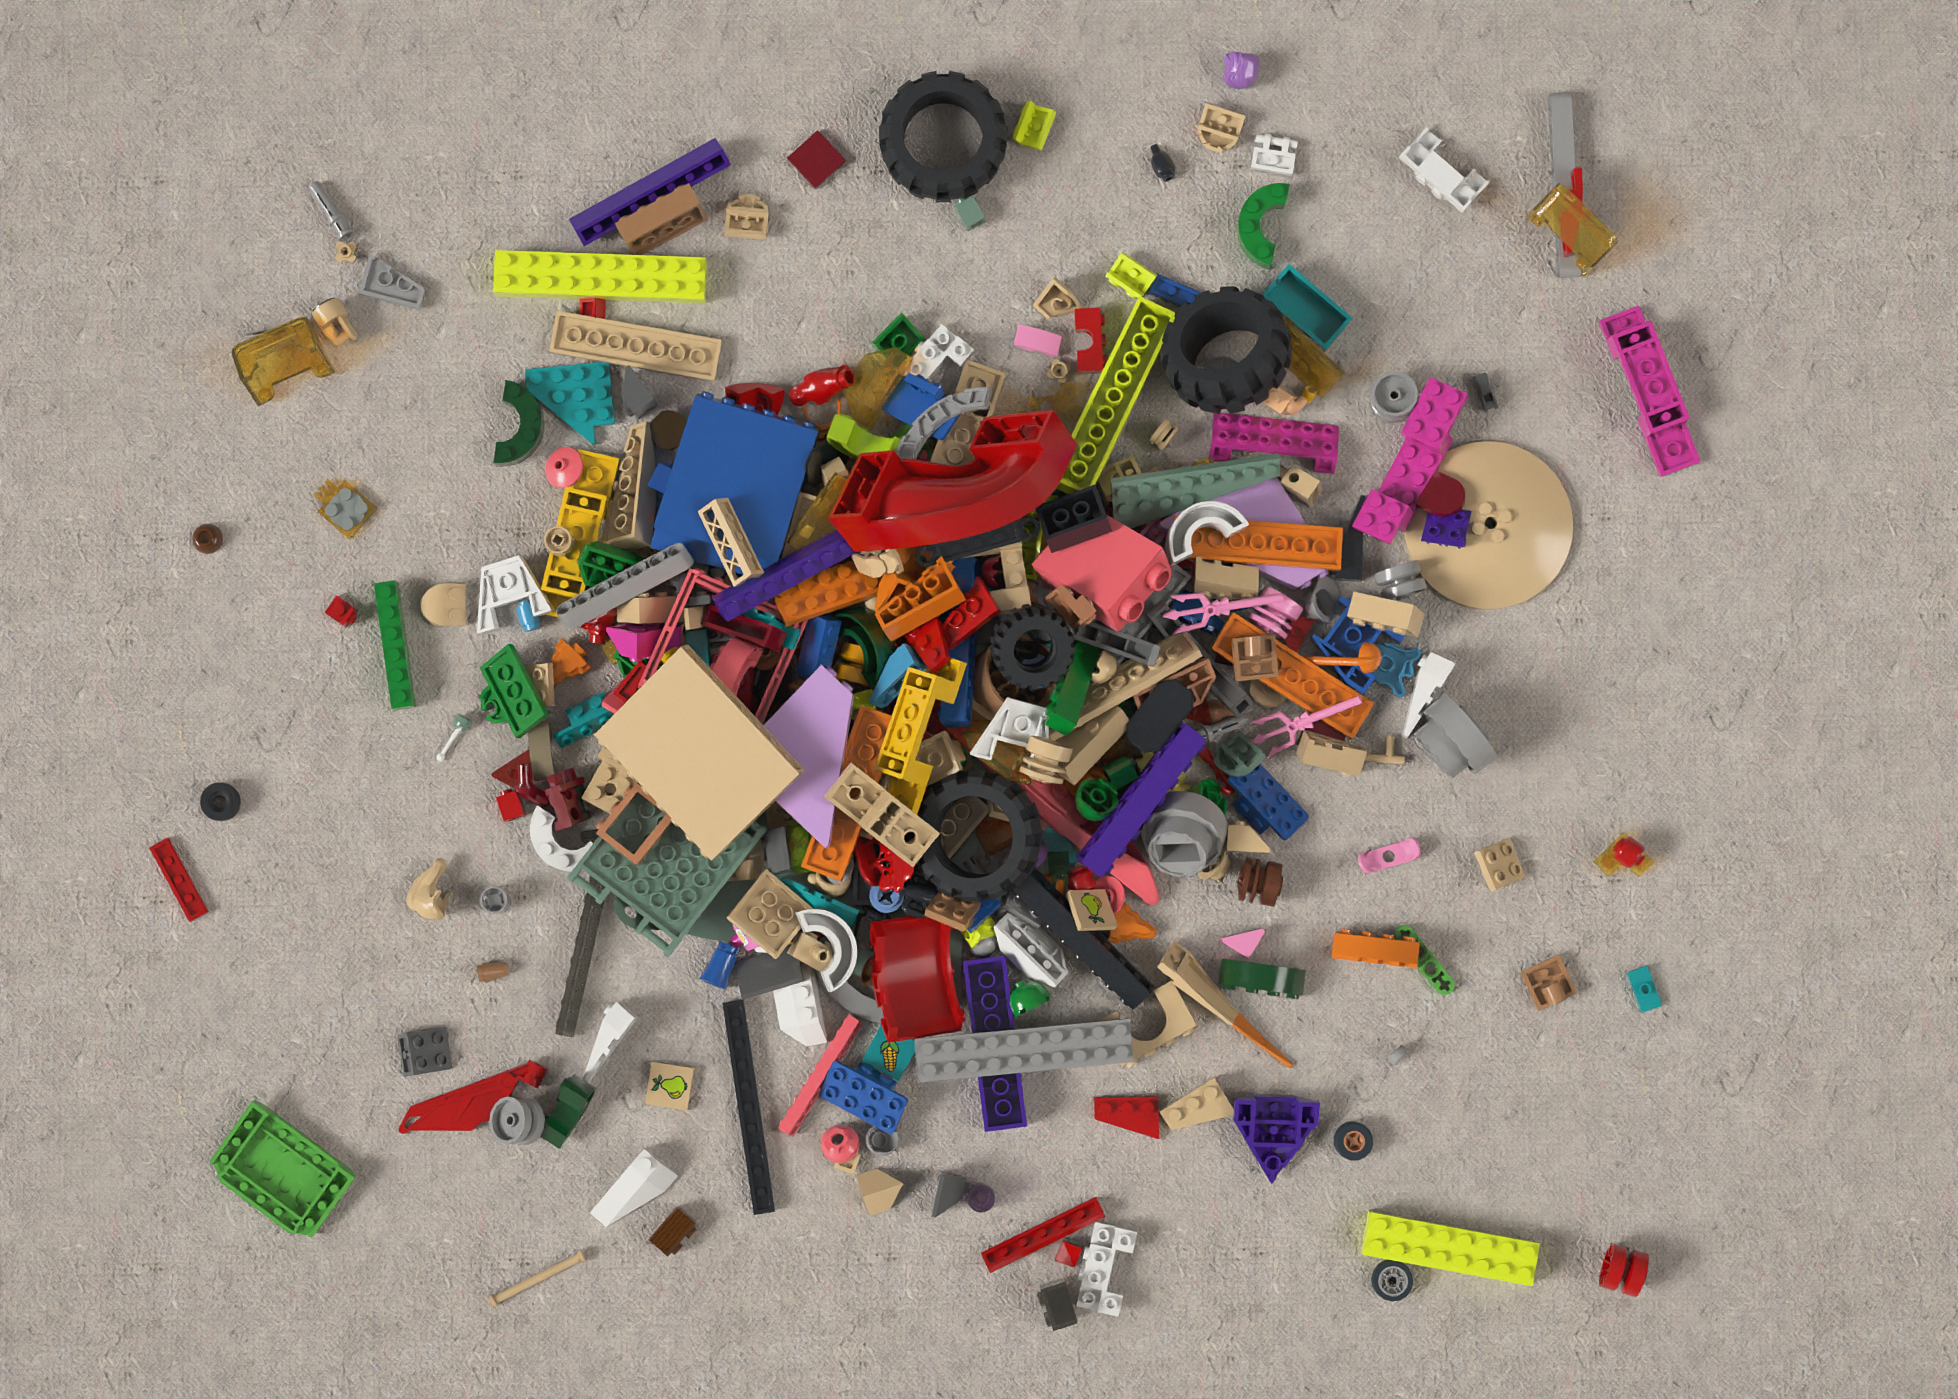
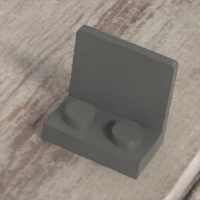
[397,1027,452,1077]

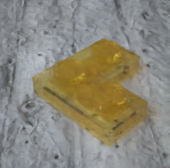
[1593,832,1654,877]

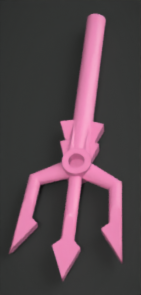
[1162,593,1283,634]
[1249,695,1362,758]

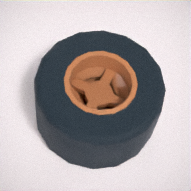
[1334,1122,1373,1161]

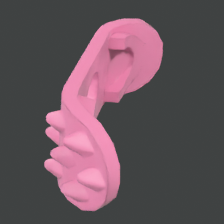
[1358,838,1420,873]

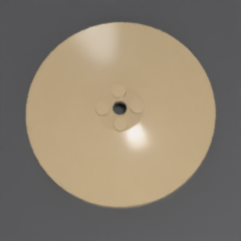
[1404,441,1573,610]

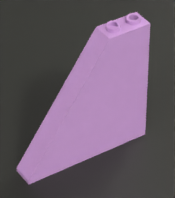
[1156,477,1329,591]
[764,665,854,849]

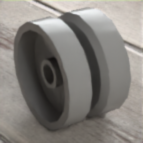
[1370,371,1418,423]
[1374,560,1428,601]
[489,1097,545,1145]

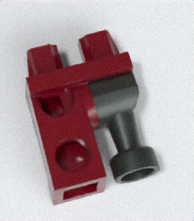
[545,767,592,831]

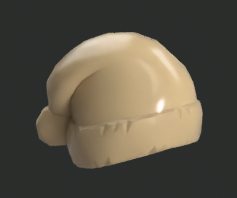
[808,872,853,898]

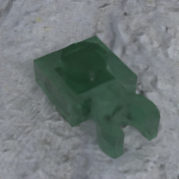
[1047,851,1070,887]

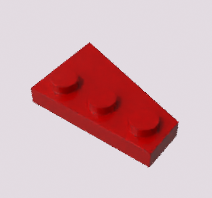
[941,576,1001,650]
[904,616,951,674]
[1094,1096,1159,1139]

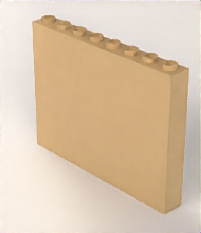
[594,644,805,861]

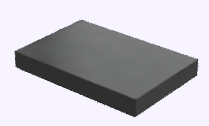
[734,946,804,1000]

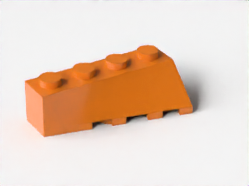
[875,556,966,642]
[1332,929,1420,969]

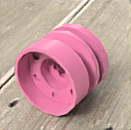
[1247,587,1303,640]

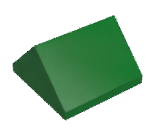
[872,312,925,369]

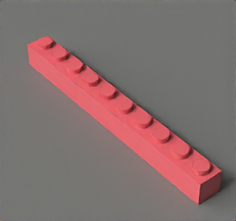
[778,1015,864,1137]

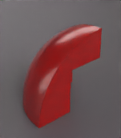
[725,383,785,416]

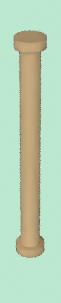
[488,1249,586,1307]

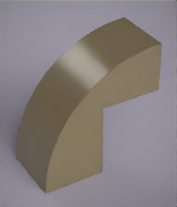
[528,720,555,781]

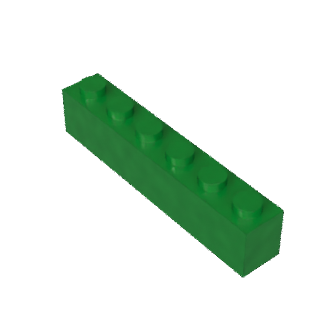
[374,580,416,711]
[1045,639,1101,736]

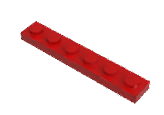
[981,1197,1106,1273]

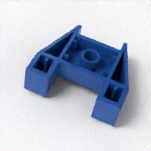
[1311,597,1406,696]

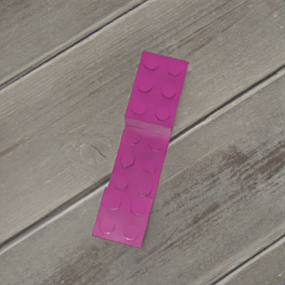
[1598,305,1701,477]
[1352,377,1468,545]

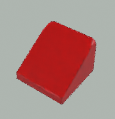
[579,298,606,319]

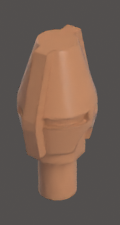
[1198,700,1235,721]

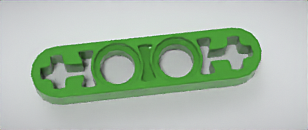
[1394,925,1454,995]

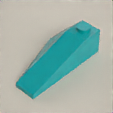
[780,876,860,930]

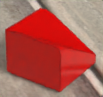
[1054,1239,1083,1267]

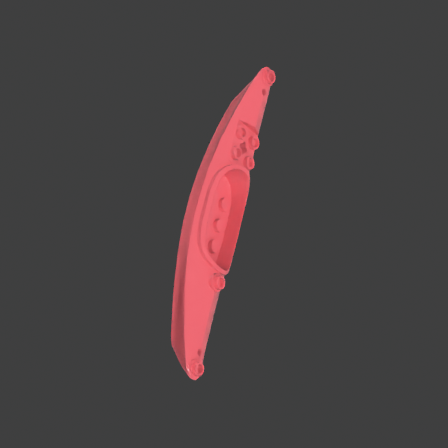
[930,699,1160,905]

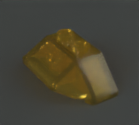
[844,347,913,430]
[961,719,1034,785]

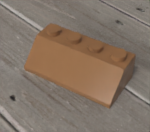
[615,183,708,255]

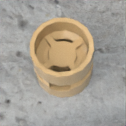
[544,526,575,557]

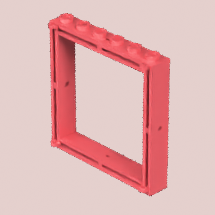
[638,568,808,724]

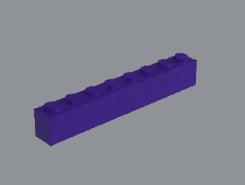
[569,138,731,246]
[712,530,857,622]

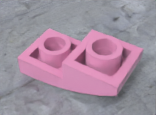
[1013,325,1062,358]

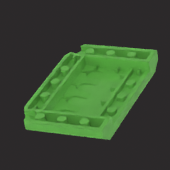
[210,1100,357,1237]

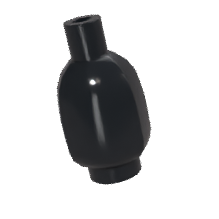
[1150,144,1175,182]

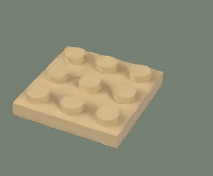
[727,869,813,959]

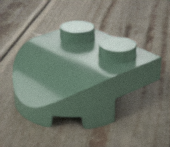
[1213,730,1267,776]

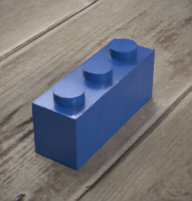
[796,614,842,679]

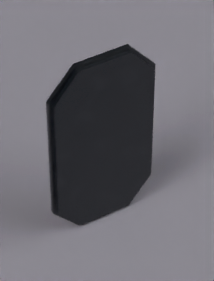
[804,439,849,488]
[753,663,799,704]
[1127,679,1193,753]

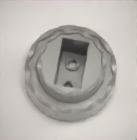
[1414,693,1498,779]
[1141,791,1228,877]

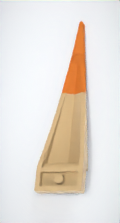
[1157,940,1293,1068]

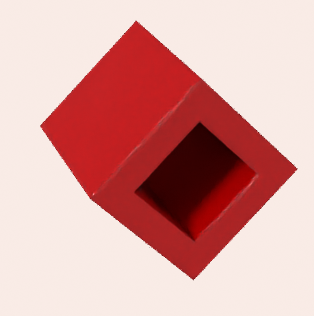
[495,788,526,822]

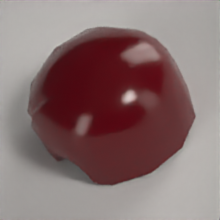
[980,555,1004,590]

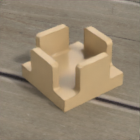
[915,731,966,788]

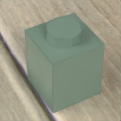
[955,196,985,231]

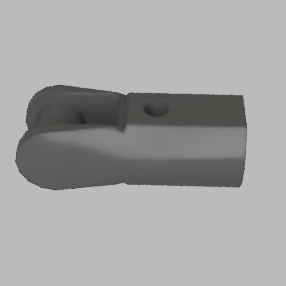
[1473,372,1498,413]

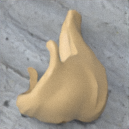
[406,858,452,920]

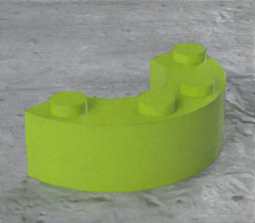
[827,414,902,461]

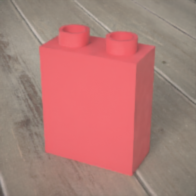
[1032,514,1172,633]

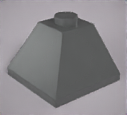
[931,1172,969,1218]

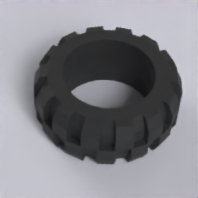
[879,71,1007,202]
[1160,286,1293,414]
[909,769,1043,902]

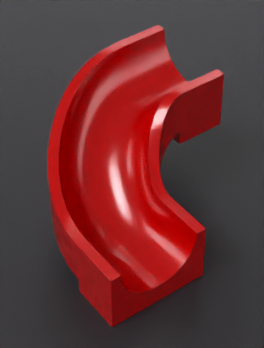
[828,410,1078,552]

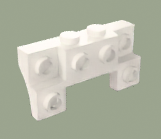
[1399,127,1489,213]
[888,324,974,392]
[1076,1221,1137,1317]

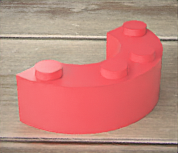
[710,637,763,696]

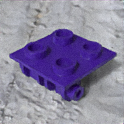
[1421,509,1472,549]

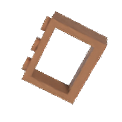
[596,782,672,866]

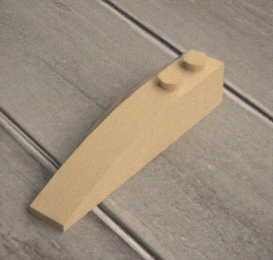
[603,421,656,550]

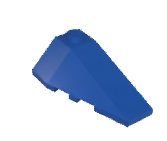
[1171,590,1225,637]

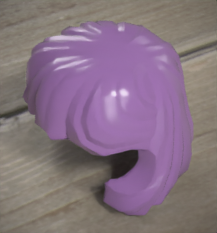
[1224,51,1260,89]

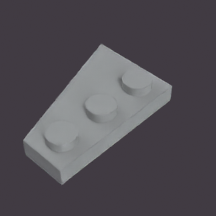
[359,253,426,310]

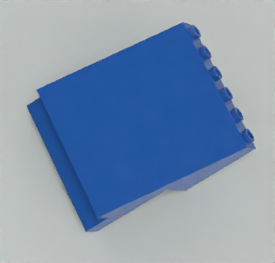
[650,391,820,575]

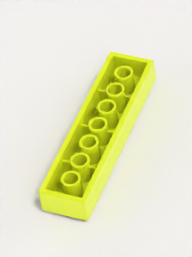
[1361,1211,1540,1286]

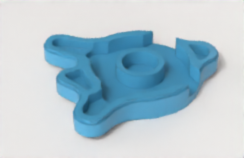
[1371,642,1421,698]

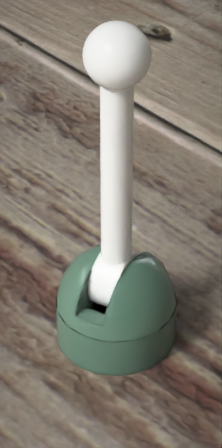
[436,713,472,761]

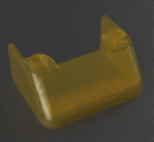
[1524,183,1619,278]

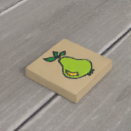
[1066,889,1118,931]
[645,1061,694,1111]

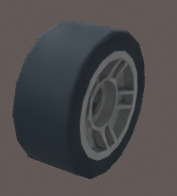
[1371,1260,1413,1302]

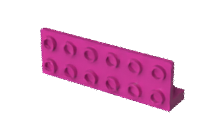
[1209,413,1339,474]

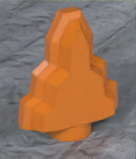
[551,638,592,685]
[1107,903,1157,943]

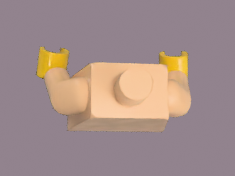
[1263,385,1317,415]

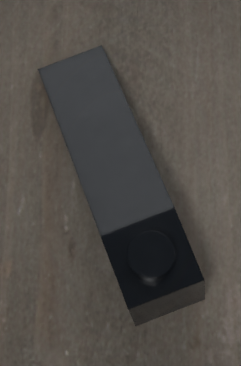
[1330,495,1365,582]

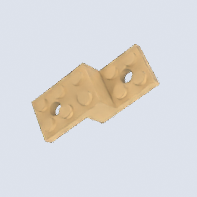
[582,747,639,814]
[824,763,940,867]

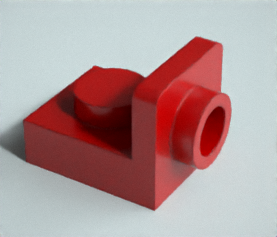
[324,595,359,628]

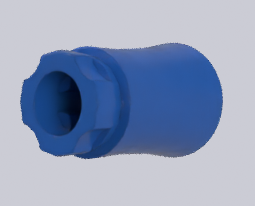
[699,941,739,990]

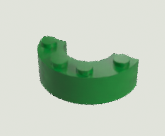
[1237,183,1290,270]

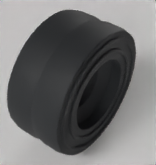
[200,782,241,821]

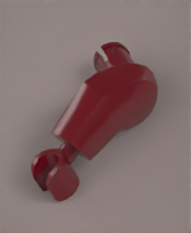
[515,763,554,810]

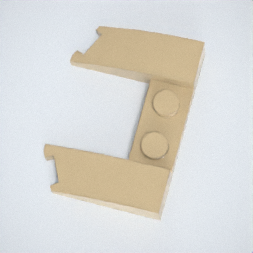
[963,542,1031,616]

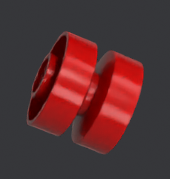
[1599,1243,1649,1297]

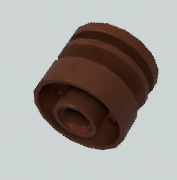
[1237,857,1283,907]

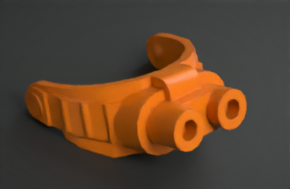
[802,400,842,440]

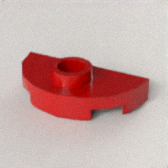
[1285,616,1315,653]

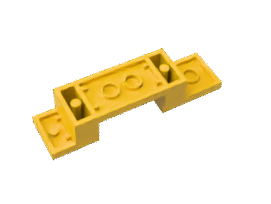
[541,449,620,618]
[874,658,967,815]

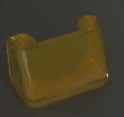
[231,317,335,406]

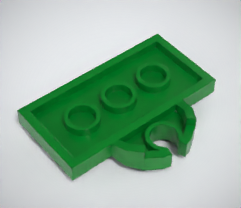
[479,644,550,738]

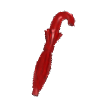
[1198,746,1235,795]

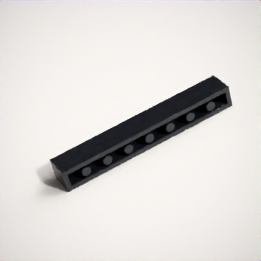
[1013,867,1154,1010]

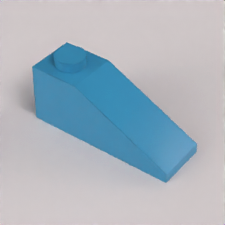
[869,644,927,709]

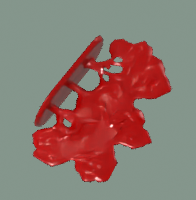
[854,832,917,893]

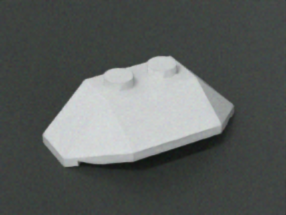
[994,913,1069,987]
[773,961,828,1046]

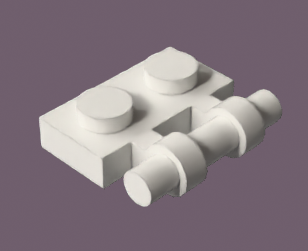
[1251,133,1298,176]

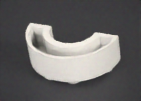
[1165,501,1249,566]
[530,805,594,872]
[795,909,857,992]

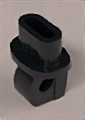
[1014,640,1039,662]

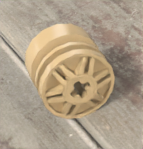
[1019,735,1073,784]

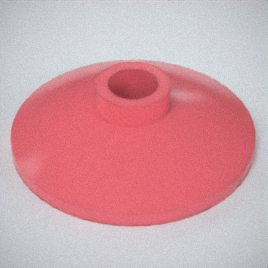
[545,447,583,488]
[1093,876,1125,915]

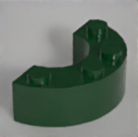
[493,380,545,467]
[832,607,897,690]
[1102,754,1144,831]
[1218,959,1306,999]
[540,1074,597,1149]

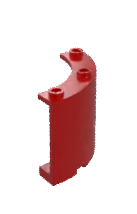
[870,916,965,1043]

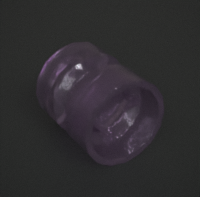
[967,1183,995,1213]

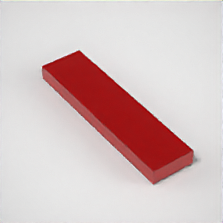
[149,837,209,922]

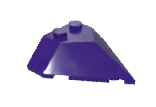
[1233,1094,1320,1184]

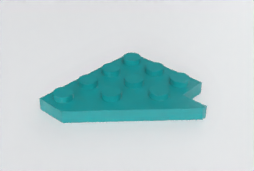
[525,362,615,445]

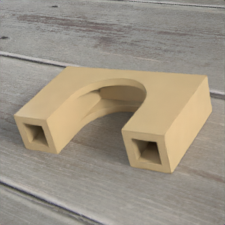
[1097,980,1197,1068]

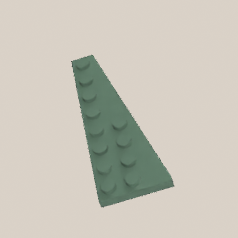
[1110,453,1280,529]

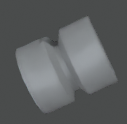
[480,886,511,914]

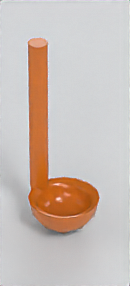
[1302,642,1382,673]

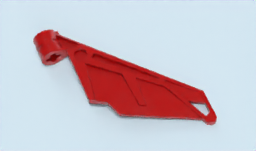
[398,1059,548,1134]

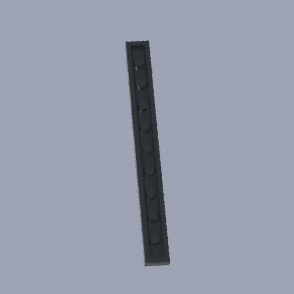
[722,1000,775,1215]

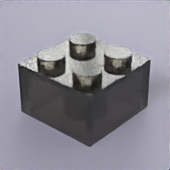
[1037,1278,1078,1331]

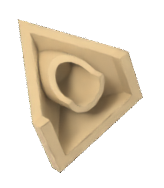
[1032,277,1083,319]
[857,1168,903,1216]

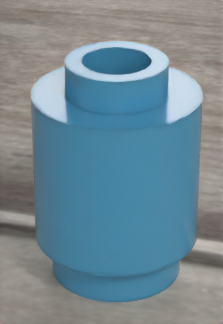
[516,600,542,632]

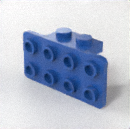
[882,373,961,441]
[1227,764,1309,841]
[819,1061,908,1134]

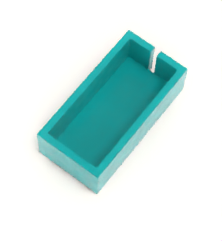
[1262,264,1353,354]

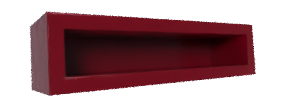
[701,605,787,653]

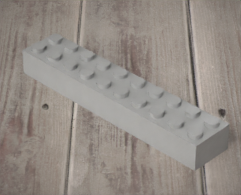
[914,1019,1134,1082]

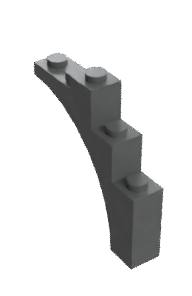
[1146,600,1254,719]
[1031,601,1161,667]

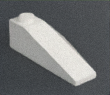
[1402,652,1455,738]
[583,1002,638,1083]
[590,1148,678,1227]

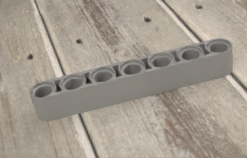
[556,543,694,629]

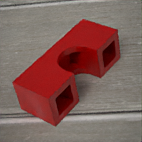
[1074,307,1107,375]

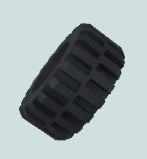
[990,604,1076,690]

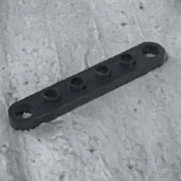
[915,517,1041,567]

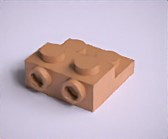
[1045,584,1097,630]

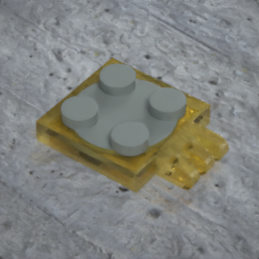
[314,479,378,540]

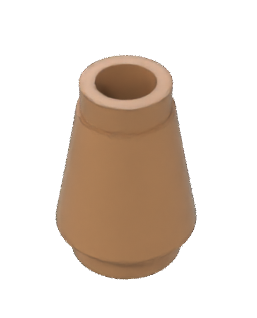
[477,962,509,983]

